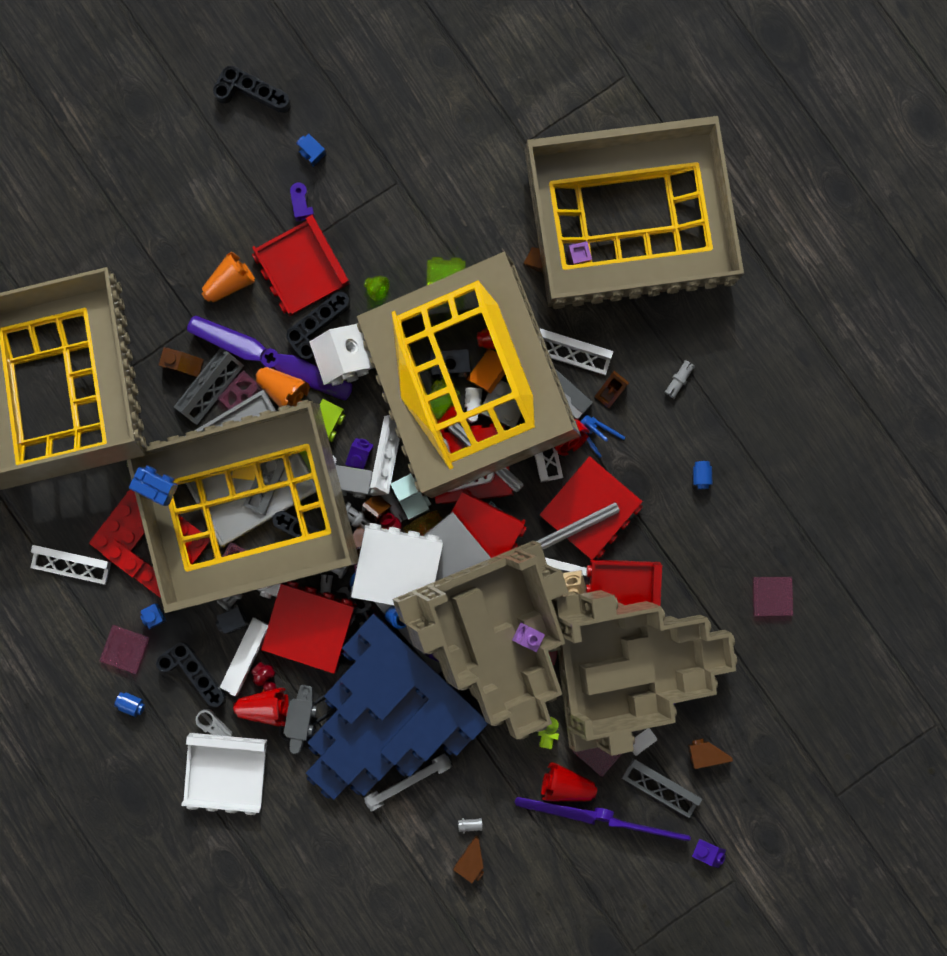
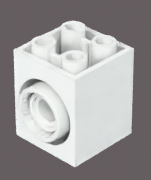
[310,324,373,386]

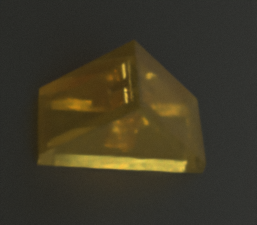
[403,510,442,536]

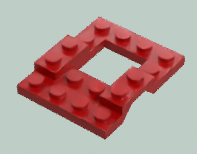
[89,489,211,598]

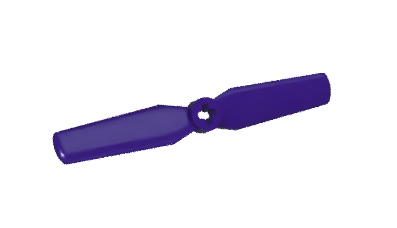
[187,316,352,401]
[515,797,691,841]

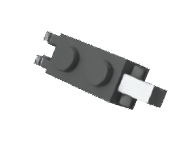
[284,685,317,754]

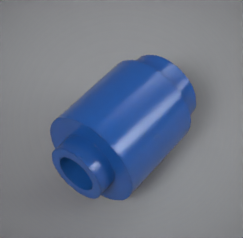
[693,461,713,489]
[385,606,406,629]
[114,692,145,717]

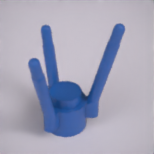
[580,415,625,458]

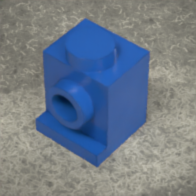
[296,134,326,167]
[140,604,167,630]

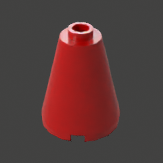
[233,688,289,727]
[541,762,597,801]

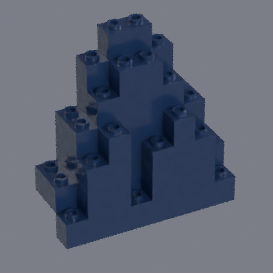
[306,614,488,800]

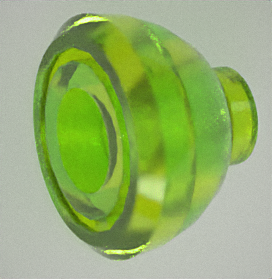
[364,276,389,302]

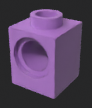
[566,241,592,265]
[512,623,545,652]

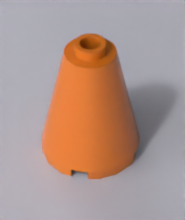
[202,252,255,302]
[255,367,310,407]

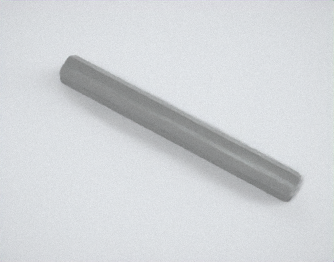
[448,423,523,492]
[536,503,620,550]

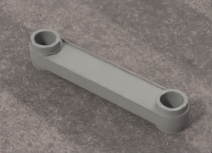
[364,753,453,811]

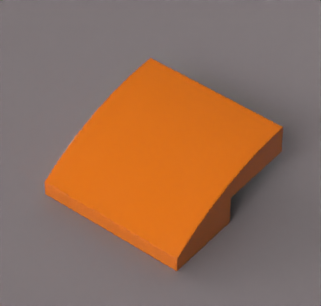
[466,349,505,394]

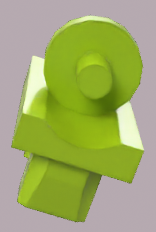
[538,717,559,749]

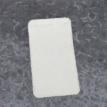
[632,728,657,756]

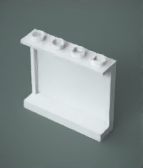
[351,523,443,605]
[181,733,267,815]

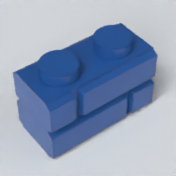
[129,465,178,506]

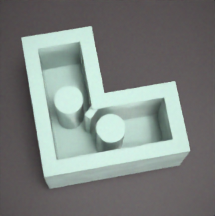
[391,474,431,521]

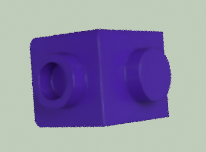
[345,438,373,469]
[692,839,726,868]

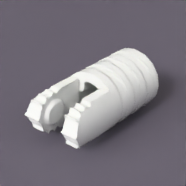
[464,388,483,424]

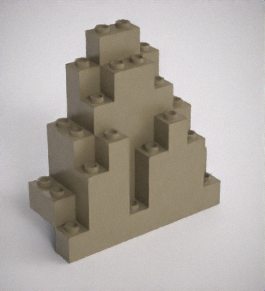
[392,541,569,740]
[551,590,737,756]

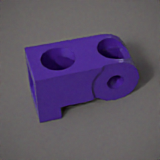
[290,182,315,222]

